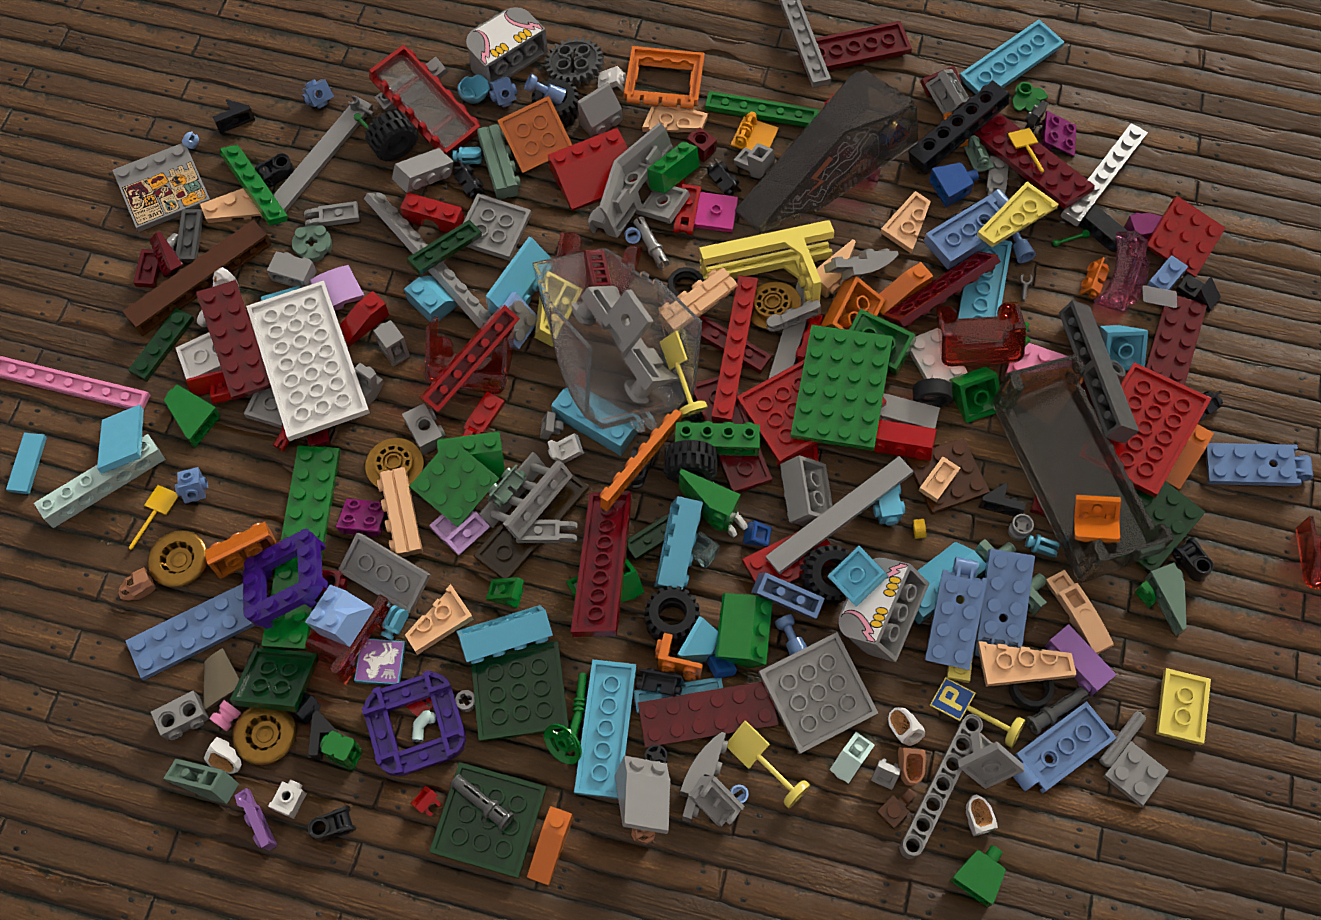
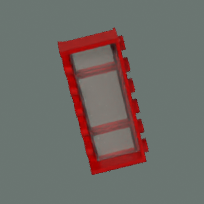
[369,44,480,157]

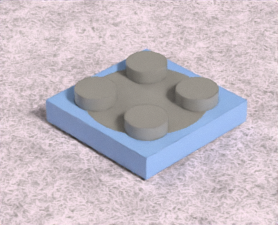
[503,292,537,349]

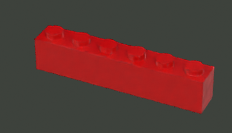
[419,305,520,412]

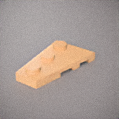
[642,102,708,132]
[200,188,263,223]
[880,191,931,254]
[405,584,474,655]

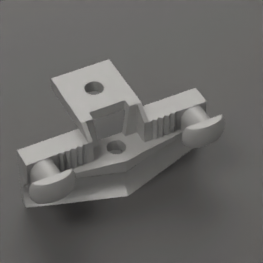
[588,123,690,238]
[571,286,680,404]

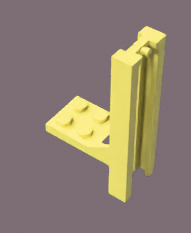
[699,220,834,302]

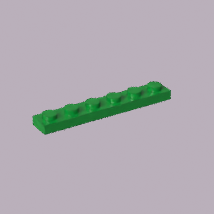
[705,91,819,128]
[220,145,288,226]

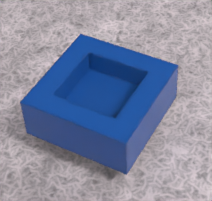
[706,655,737,679]

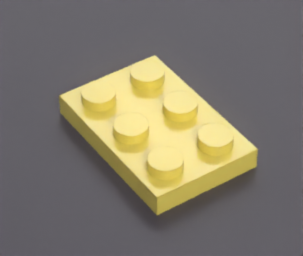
[1156,668,1211,745]

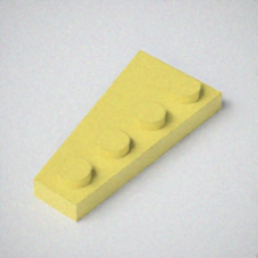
[977,182,1059,247]

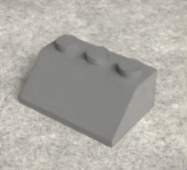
[780,455,833,526]

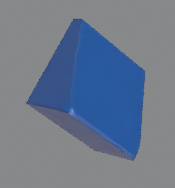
[743,520,772,547]

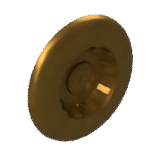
[751,282,801,329]
[365,438,424,487]
[148,531,208,587]
[232,707,296,765]

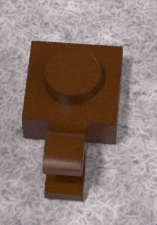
[877,788,917,829]

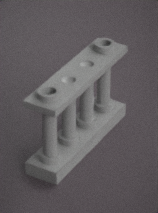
[479,452,573,539]

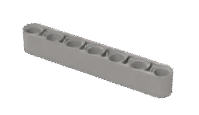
[899,714,983,859]

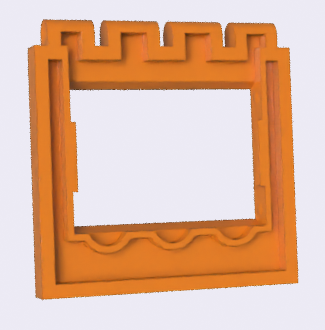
[624,46,705,109]

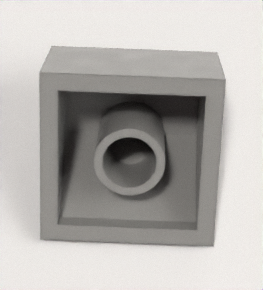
[578,82,622,138]

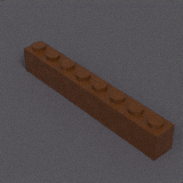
[122,220,272,337]

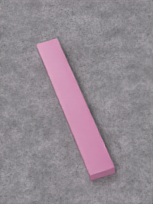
[0,356,150,409]

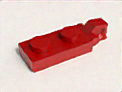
[796,315,823,362]
[462,392,505,436]

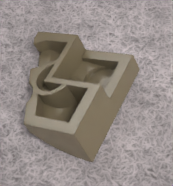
[203,648,239,711]

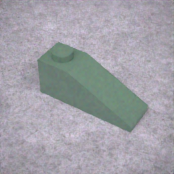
[1144,563,1187,636]
[163,759,239,804]

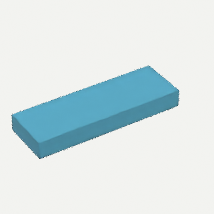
[6,432,47,494]

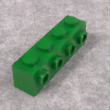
[675,420,760,456]

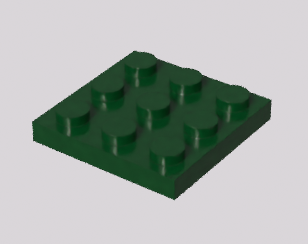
[230,647,319,712]

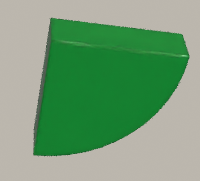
[1134,581,1156,608]

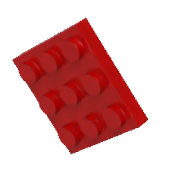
[1144,196,1226,277]

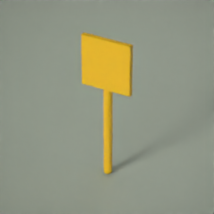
[1008,128,1044,173]
[129,485,179,550]

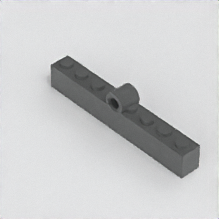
[1059,300,1139,443]

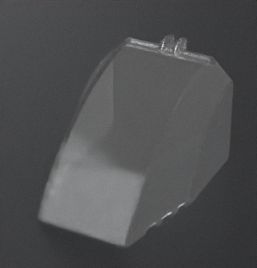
[533,248,702,433]

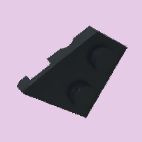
[1024,100,1049,133]

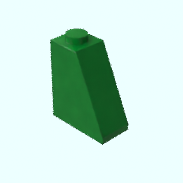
[164,384,221,448]

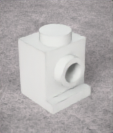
[268,780,307,819]

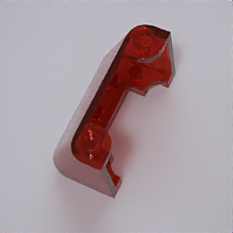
[936,301,1026,367]

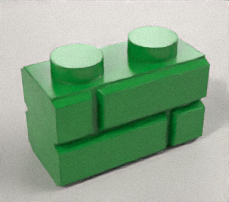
[320,730,363,770]

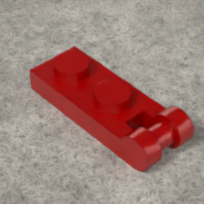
[673,184,701,235]

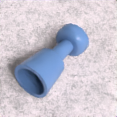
[524,74,566,105]
[1012,230,1036,263]
[775,614,808,656]

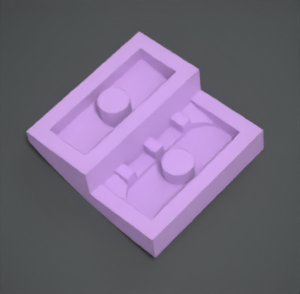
[309,265,364,310]
[429,511,490,556]

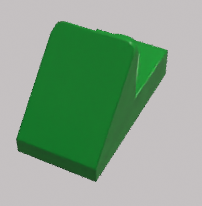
[486,577,524,608]

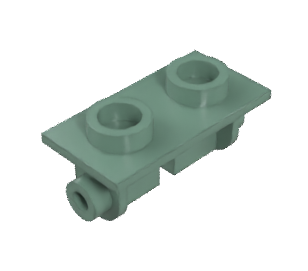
[964,135,994,172]
[488,464,527,507]

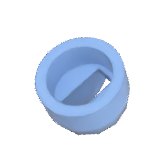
[182,132,199,149]
[624,227,641,244]
[730,785,749,803]

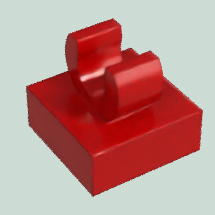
[410,786,441,816]

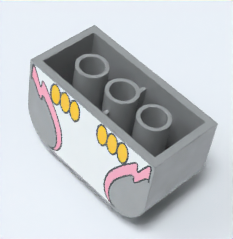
[466,7,548,90]
[839,558,929,662]

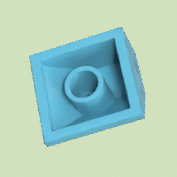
[1100,325,1148,371]
[678,616,718,663]

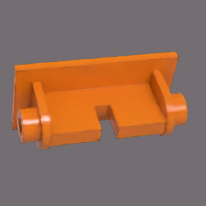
[1079,257,1109,299]

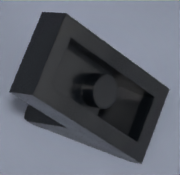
[213,99,255,134]
[1176,273,1221,312]
[978,483,1026,517]
[290,692,321,723]
[308,710,338,760]

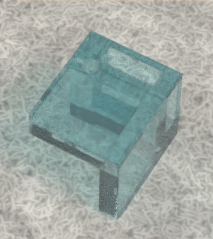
[691,531,720,568]

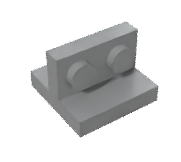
[925,69,969,114]
[958,731,1024,789]

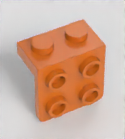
[1074,495,1121,543]
[655,633,703,681]

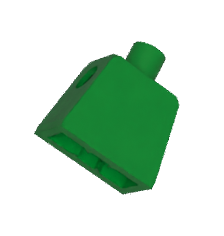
[949,845,1006,907]

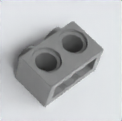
[151,691,209,741]

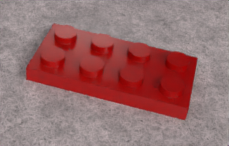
[742,532,833,584]

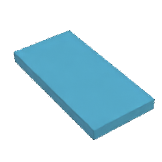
[97,404,144,474]

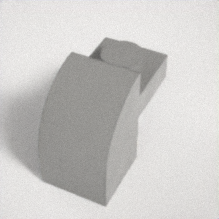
[734,143,775,178]
[355,363,383,406]

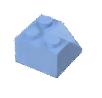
[305,585,374,647]

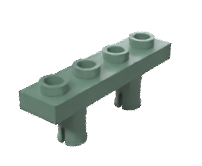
[974,539,1047,616]

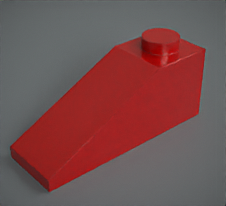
[340,291,390,348]

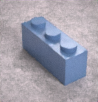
[751,572,825,619]

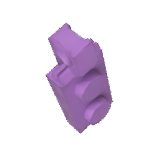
[235,788,277,851]

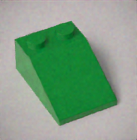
[849,309,916,376]
[679,469,741,532]

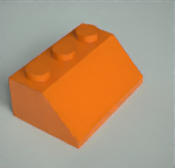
[820,276,885,330]
[205,522,276,579]

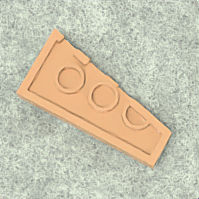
[977,641,1077,687]

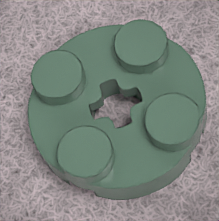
[292,225,332,262]

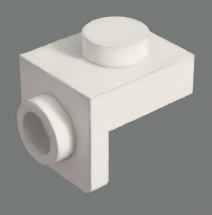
[598,66,627,92]
[548,433,584,464]

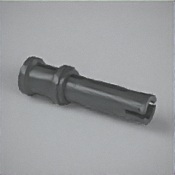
[1025,686,1089,735]
[450,774,514,831]

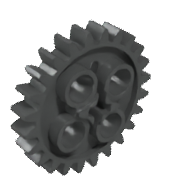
[544,37,604,86]

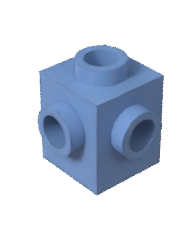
[489,76,517,107]
[302,79,334,108]
[175,467,208,503]

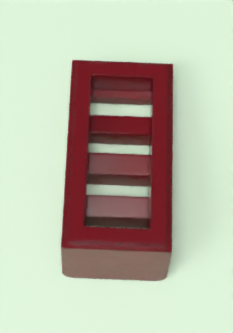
[149,231,183,277]
[584,249,611,287]

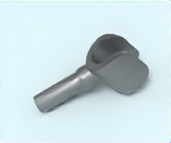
[348,95,374,116]
[1020,274,1033,301]

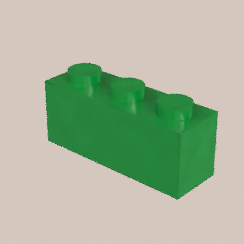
[647,142,700,194]

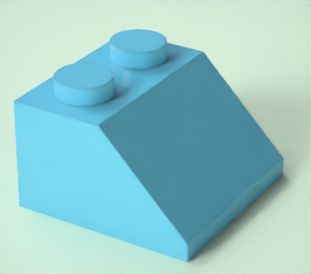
[404,276,458,326]

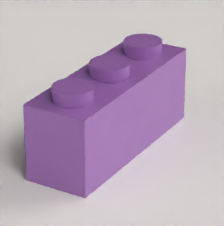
[1045,624,1117,696]

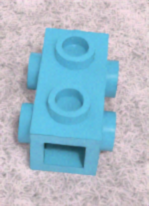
[873,484,905,526]

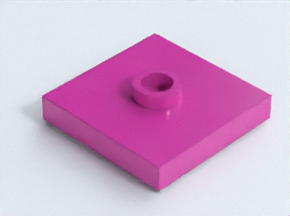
[694,192,738,233]

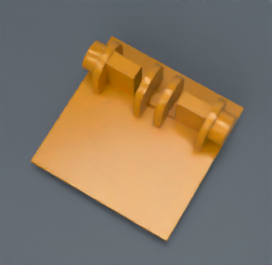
[730,112,779,150]

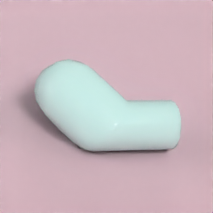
[412,710,437,742]

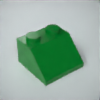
[949,367,1004,423]

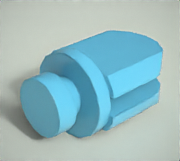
[453,147,482,164]
[1025,534,1060,557]
[381,605,409,640]

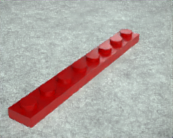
[711,275,758,422]

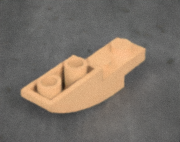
[1046,570,1114,654]

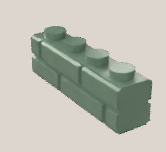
[477,124,521,200]

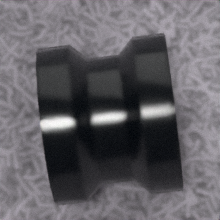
[645,744,667,763]

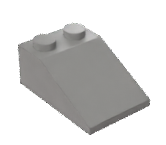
[615,756,670,834]

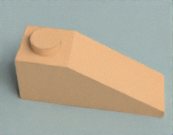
[817,239,856,298]

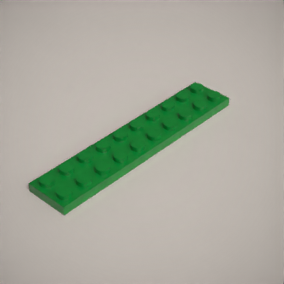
[261,446,341,651]

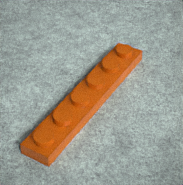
[600,409,682,511]

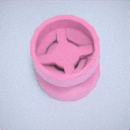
[209,700,242,731]

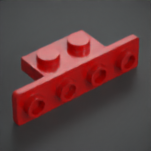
[186,370,246,404]

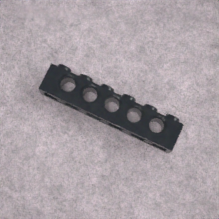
[908,80,1009,174]

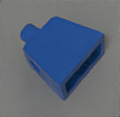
[929,163,979,207]

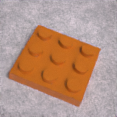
[497,96,572,173]

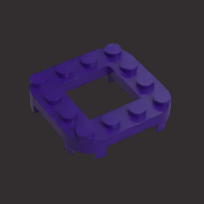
[243,528,328,629]
[362,671,466,776]

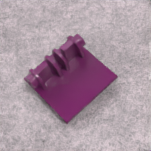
[1041,111,1076,157]
[336,499,385,537]

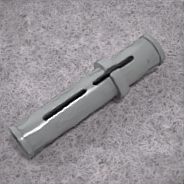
[633,217,669,269]

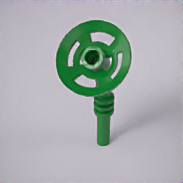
[544,673,587,764]

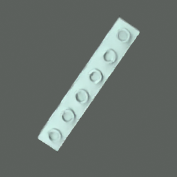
[34,434,166,528]

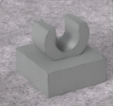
[540,411,564,439]
[871,758,901,790]

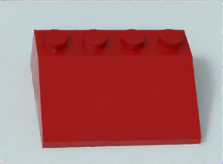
[548,128,637,211]

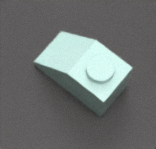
[830,732,875,784]

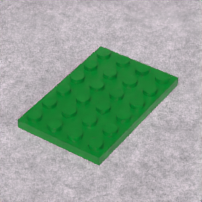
[791,325,893,451]

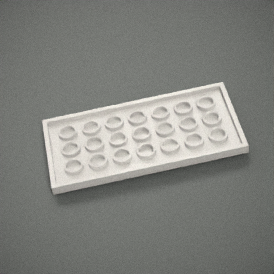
[246,281,370,441]

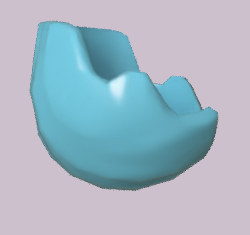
[457,74,490,104]

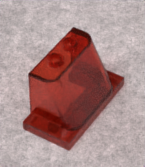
[305,594,392,685]

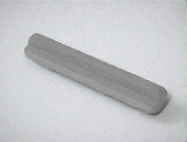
[1099,711,1146,768]

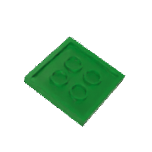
[409,438,500,527]

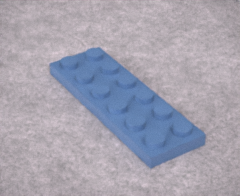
[125,584,255,680]

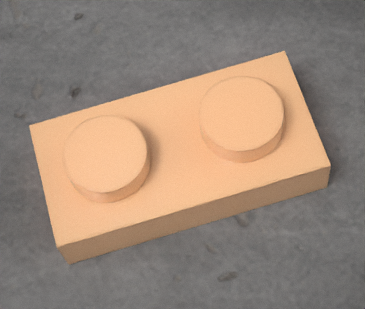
[919,457,960,502]

